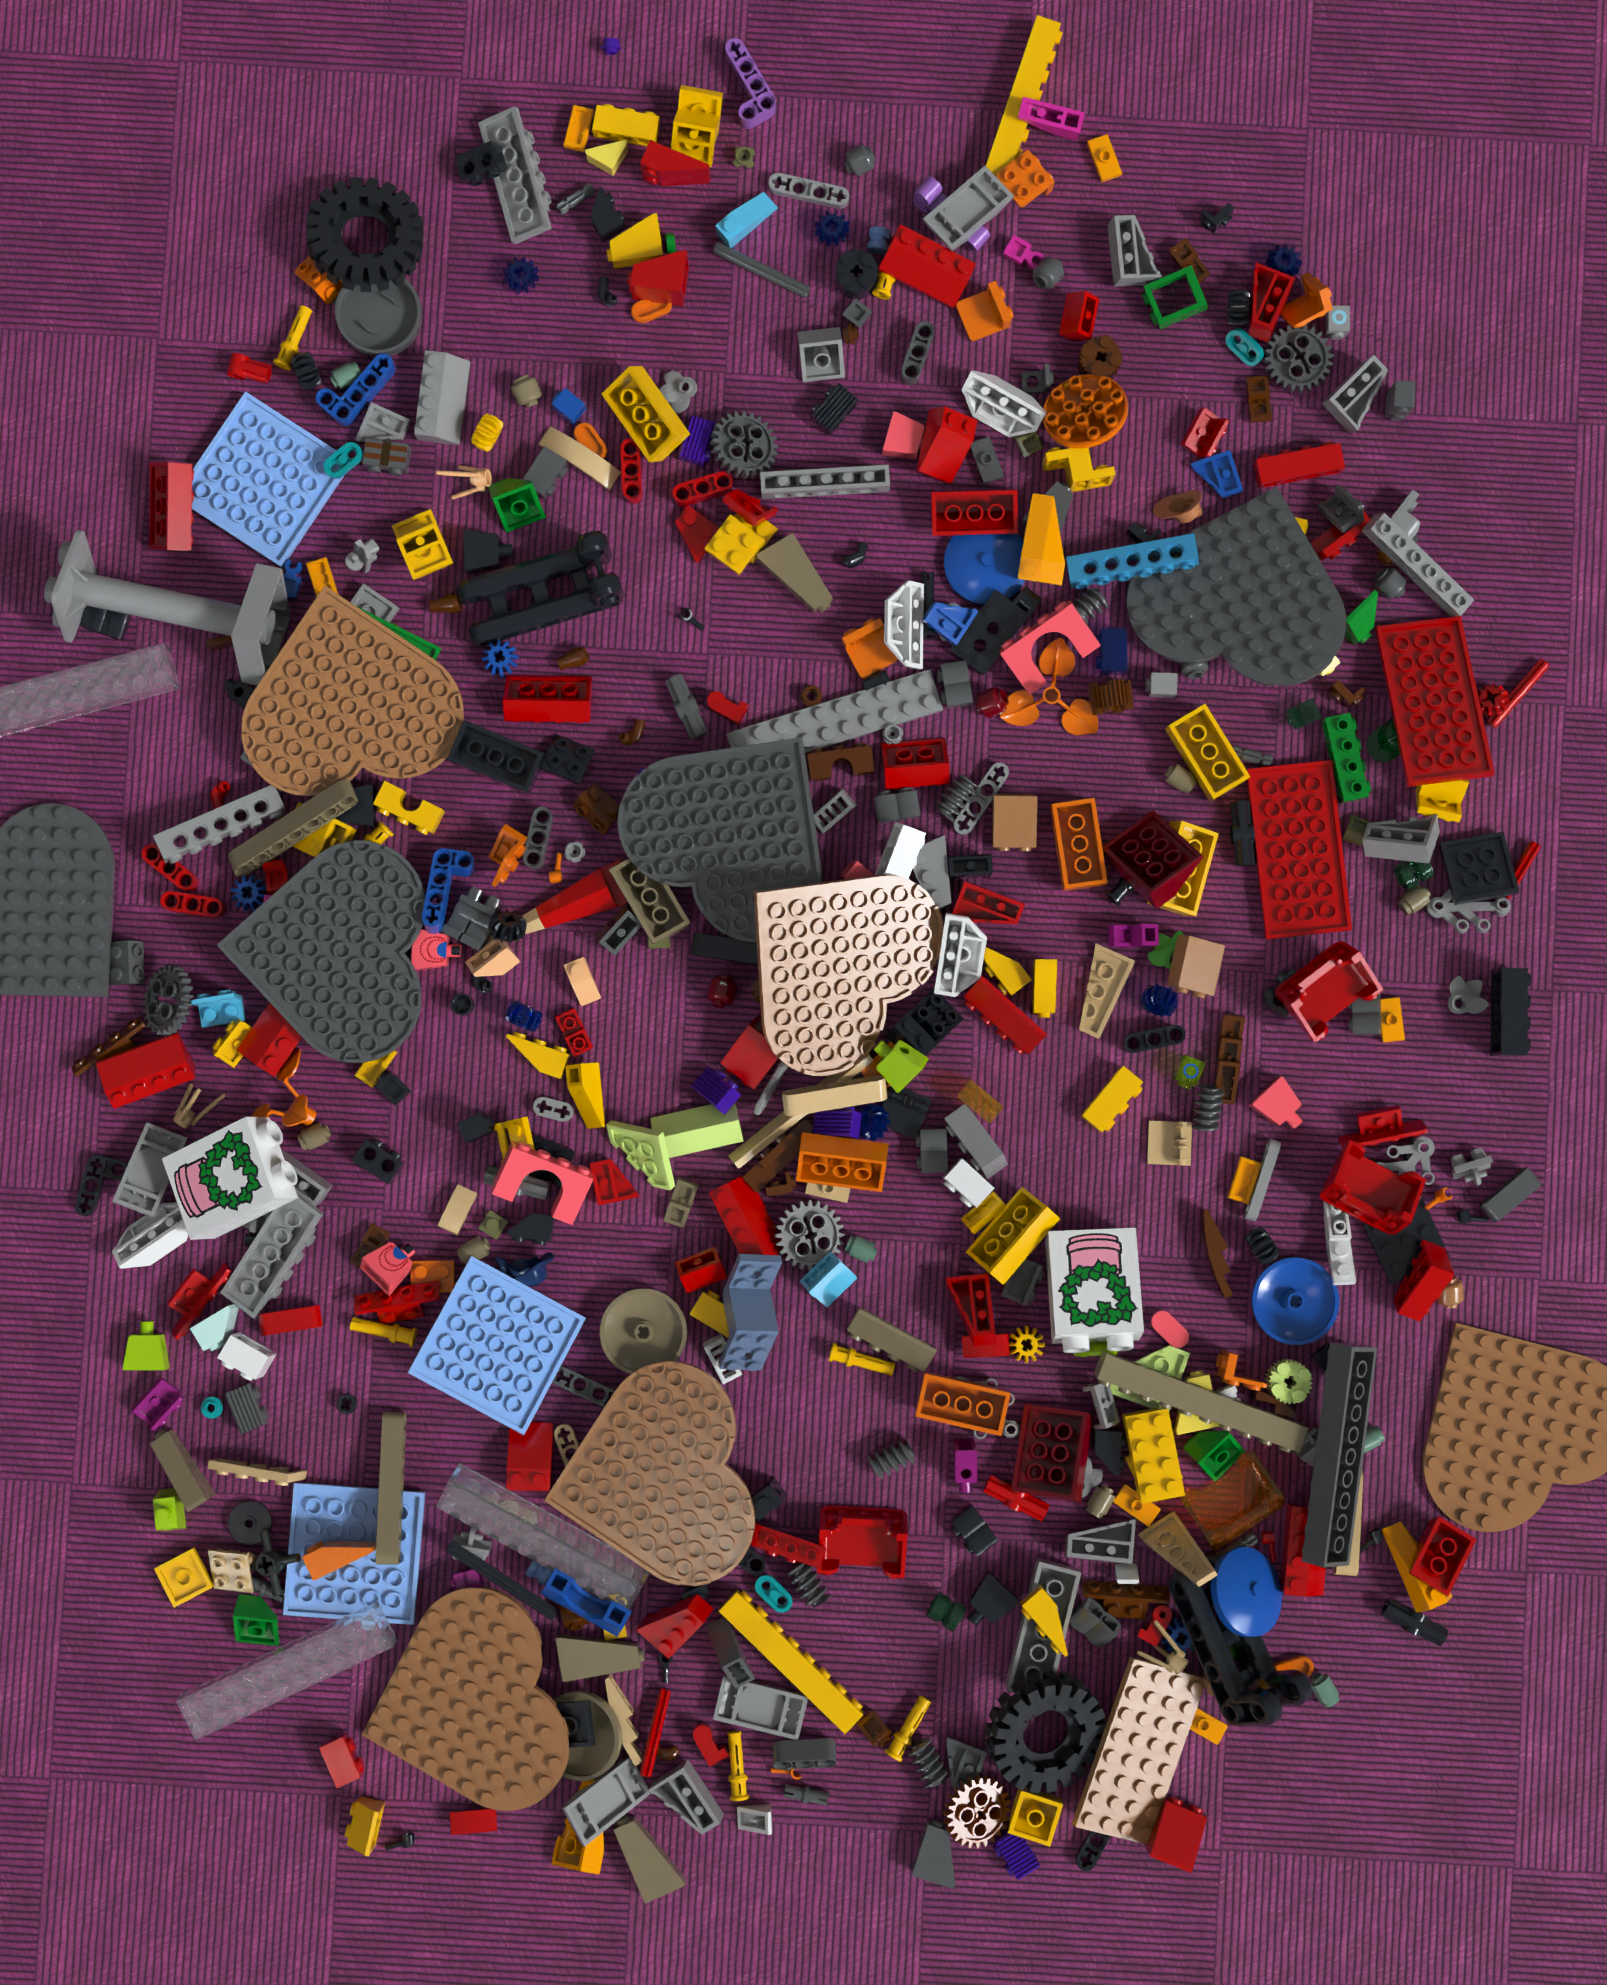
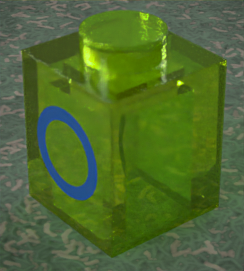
[1173,1055,1206,1090]

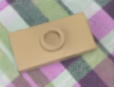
[805,1183,851,1203]

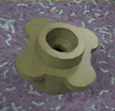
[733,146,755,169]

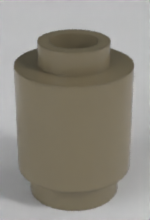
[1164,763,1197,794]
[1397,885,1431,916]
[297,1122,332,1151]
[457,1236,491,1265]
[1086,1484,1116,1519]

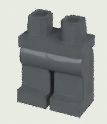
[441,886,501,951]

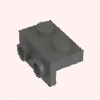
[1318,484,1364,533]
[110,940,145,986]
[1000,1259,1044,1306]

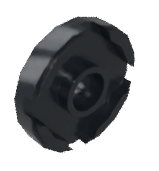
[228,1500,273,1545]

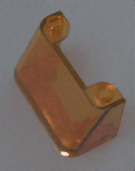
[1180,1451,1286,1550]

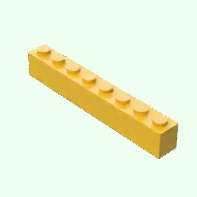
[986,15,1063,176]
[719,1589,863,1734]

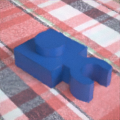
[283,559,302,600]

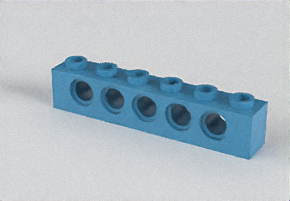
[1066,533,1199,589]

